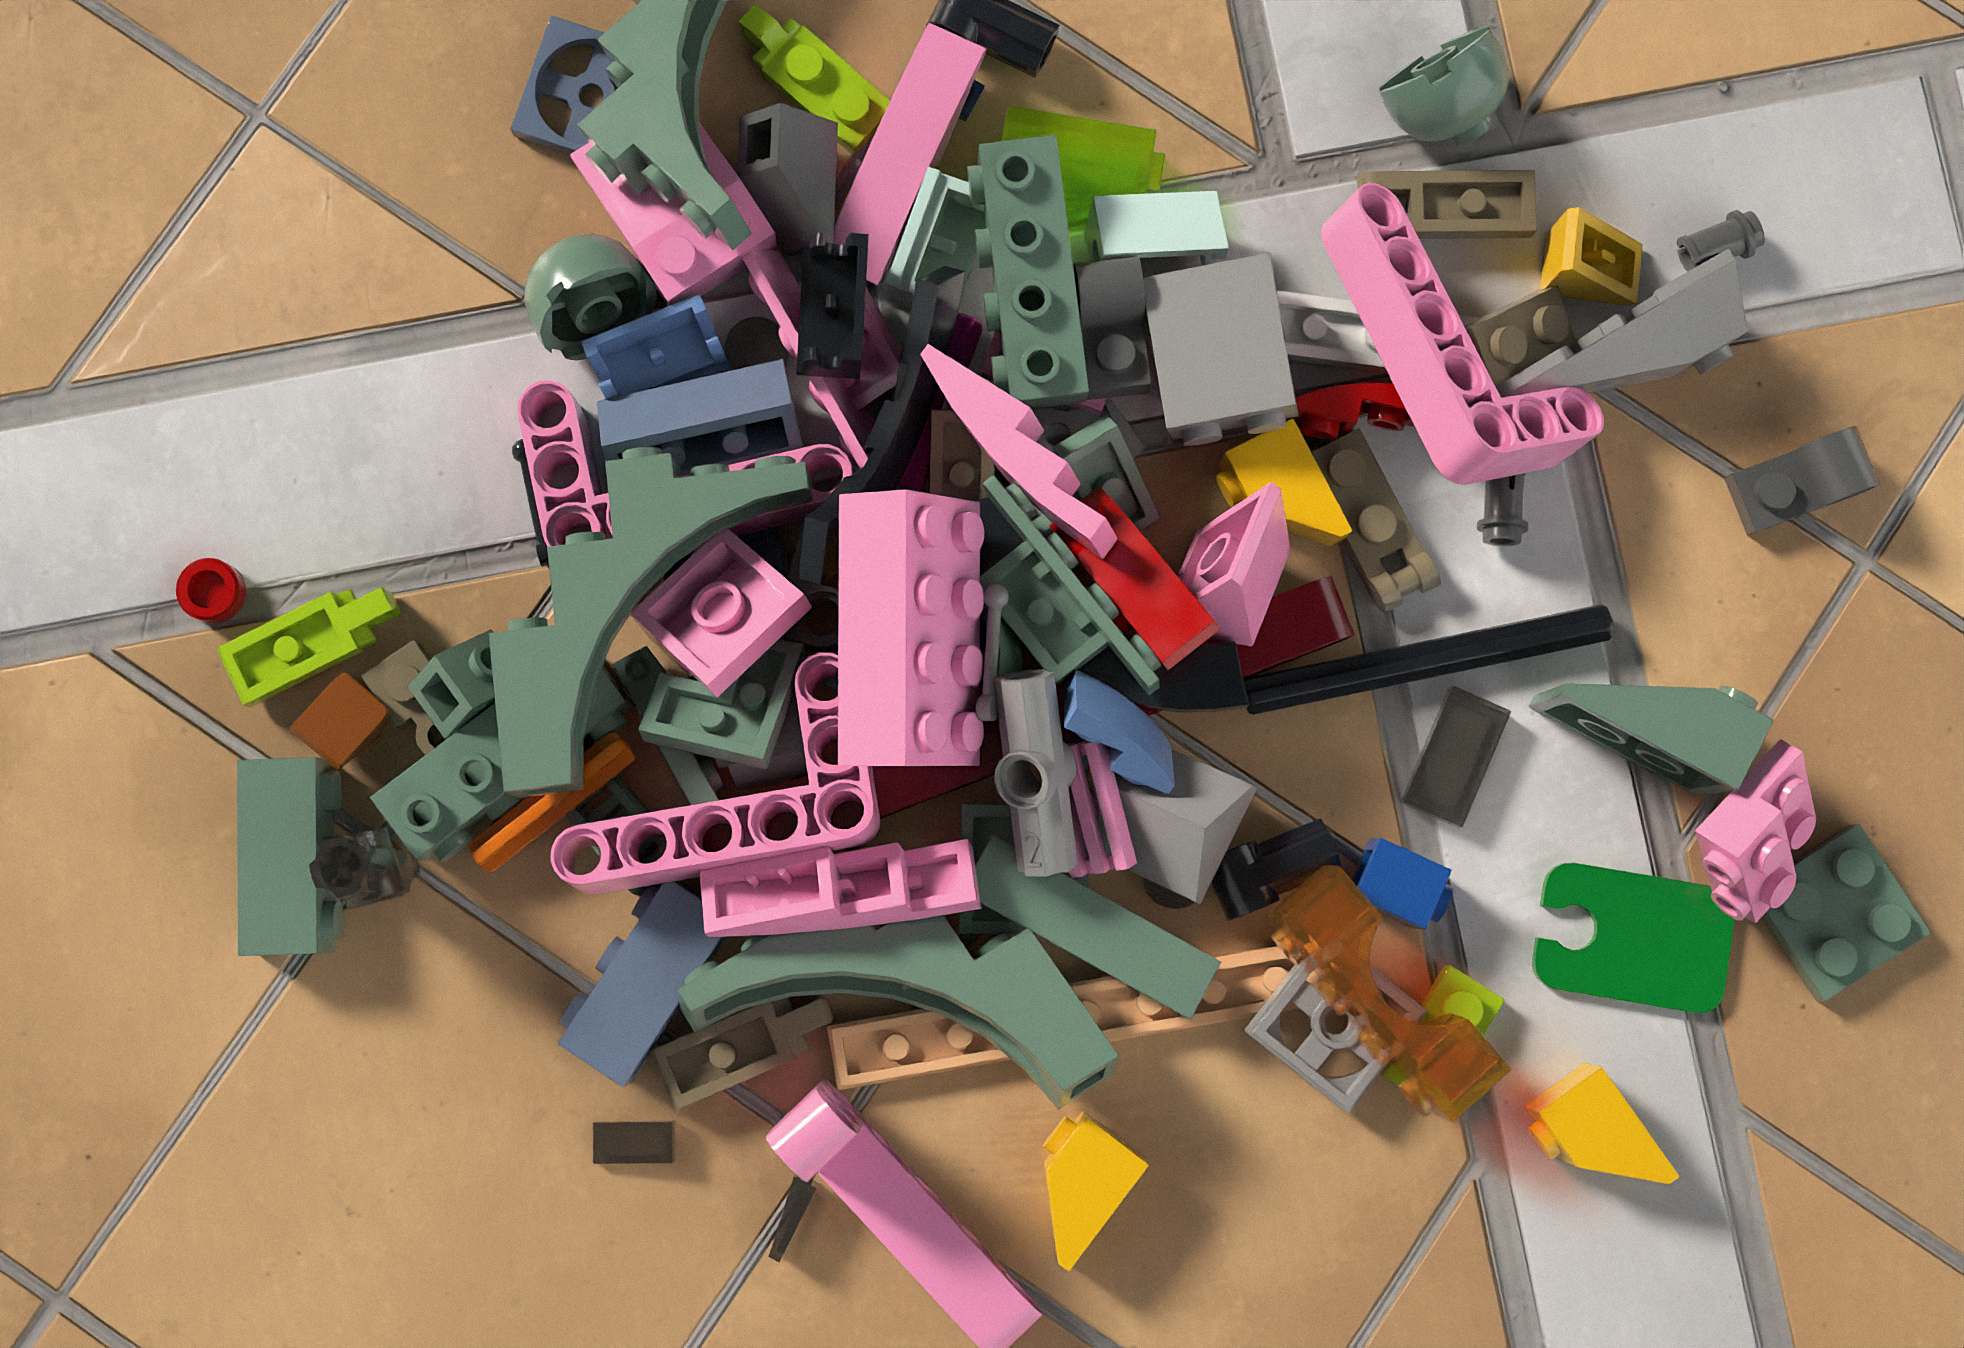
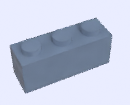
[597,359,803,476]
[558,881,728,1087]

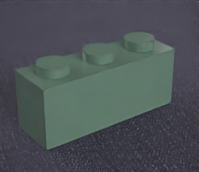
[237,757,344,956]

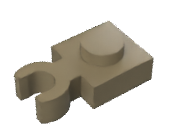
[361,639,437,755]

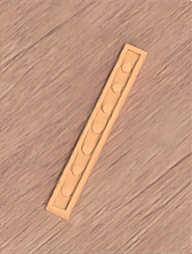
[827,939,1343,1090]

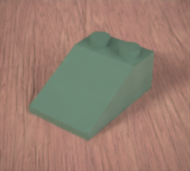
[1529,683,1774,796]

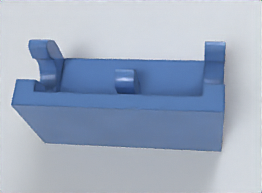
[581,294,731,399]

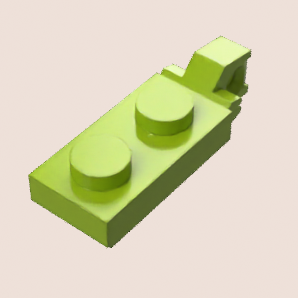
[738,4,890,157]
[216,587,402,707]

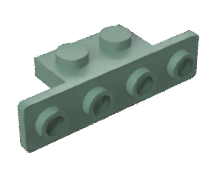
[980,475,1161,695]

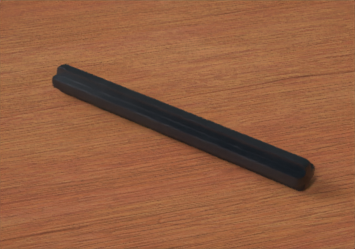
[1244,604,1614,715]

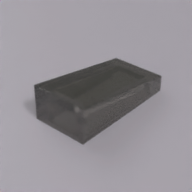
[593,1120,675,1164]
[769,1174,819,1262]

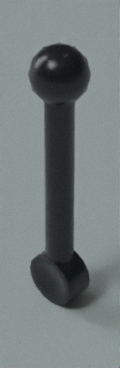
[512,439,549,567]

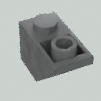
[737,103,838,256]

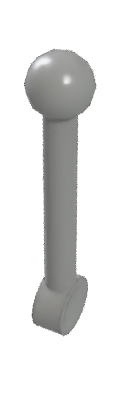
[976,584,1009,721]

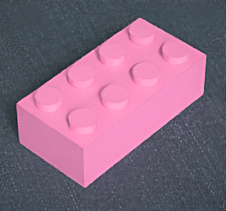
[838,490,984,766]

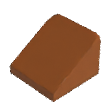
[290,672,390,771]

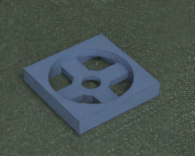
[510,15,615,154]

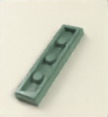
[975,835,1221,1020]

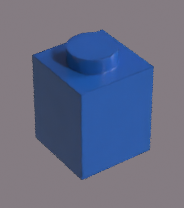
[1344,837,1453,929]

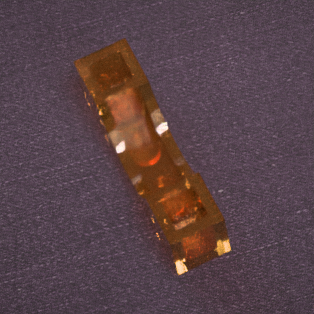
[1267,864,1511,1123]

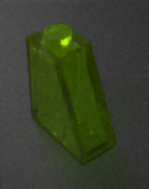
[1002,106,1165,229]

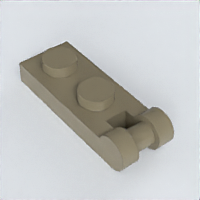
[1357,170,1537,239]
[1311,428,1441,613]

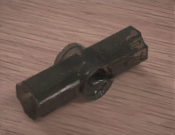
[309,828,420,910]

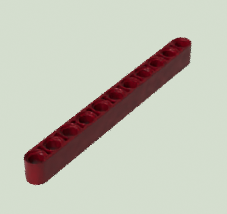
[702,576,1355,852]

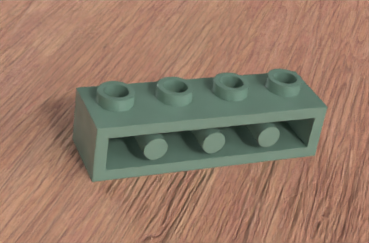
[967,135,1089,409]
[370,665,634,863]

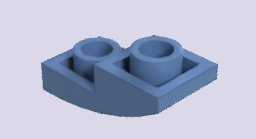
[1063,669,1175,794]

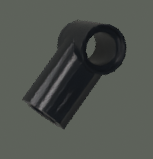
[926,0,1060,78]
[1211,818,1342,921]

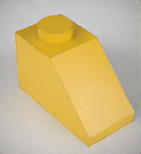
[1216,418,1352,546]
[1523,1063,1680,1184]
[1043,1111,1149,1272]

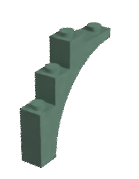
[577,0,752,250]
[489,447,814,798]
[677,915,1119,1110]

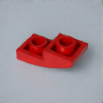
[1286,383,1414,440]

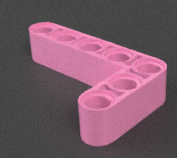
[1321,183,1604,485]
[518,381,854,547]
[550,653,880,894]
[766,1078,1043,1348]

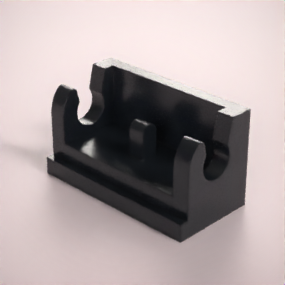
[796,233,869,379]

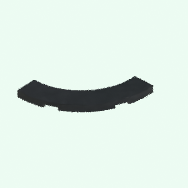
[799,266,965,585]
[973,497,1249,713]

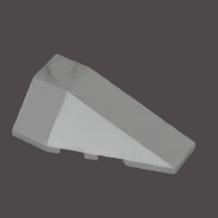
[1496,249,1748,398]

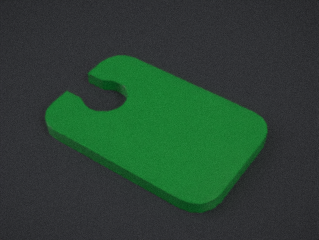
[1532,863,1735,1013]

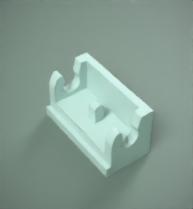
[886,166,986,308]
[1084,191,1229,266]

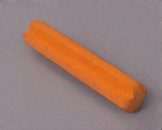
[468,731,636,872]

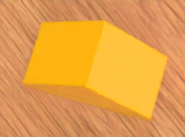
[1540,207,1643,305]

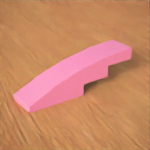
[834,23,987,285]
[921,344,1118,560]
[700,839,981,937]

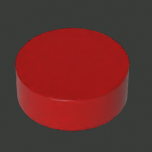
[176,558,246,623]

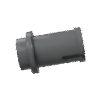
[1677,210,1765,272]
[1477,473,1529,546]

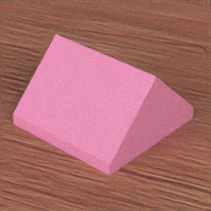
[1177,482,1291,646]

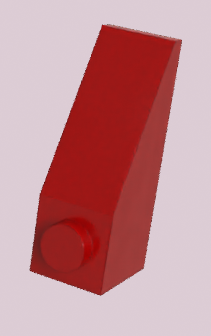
[1049,486,1221,670]

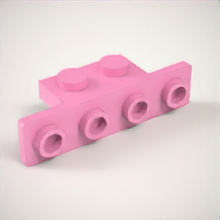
[742,249,902,469]

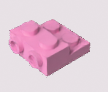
[630,529,812,698]
[1695,739,1817,924]

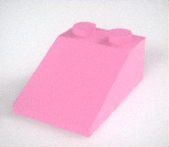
[570,123,777,306]

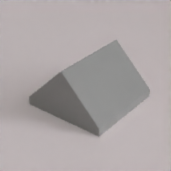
[1093,750,1257,904]

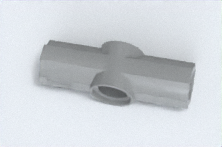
[993,669,1078,877]

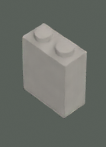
[1143,252,1298,446]

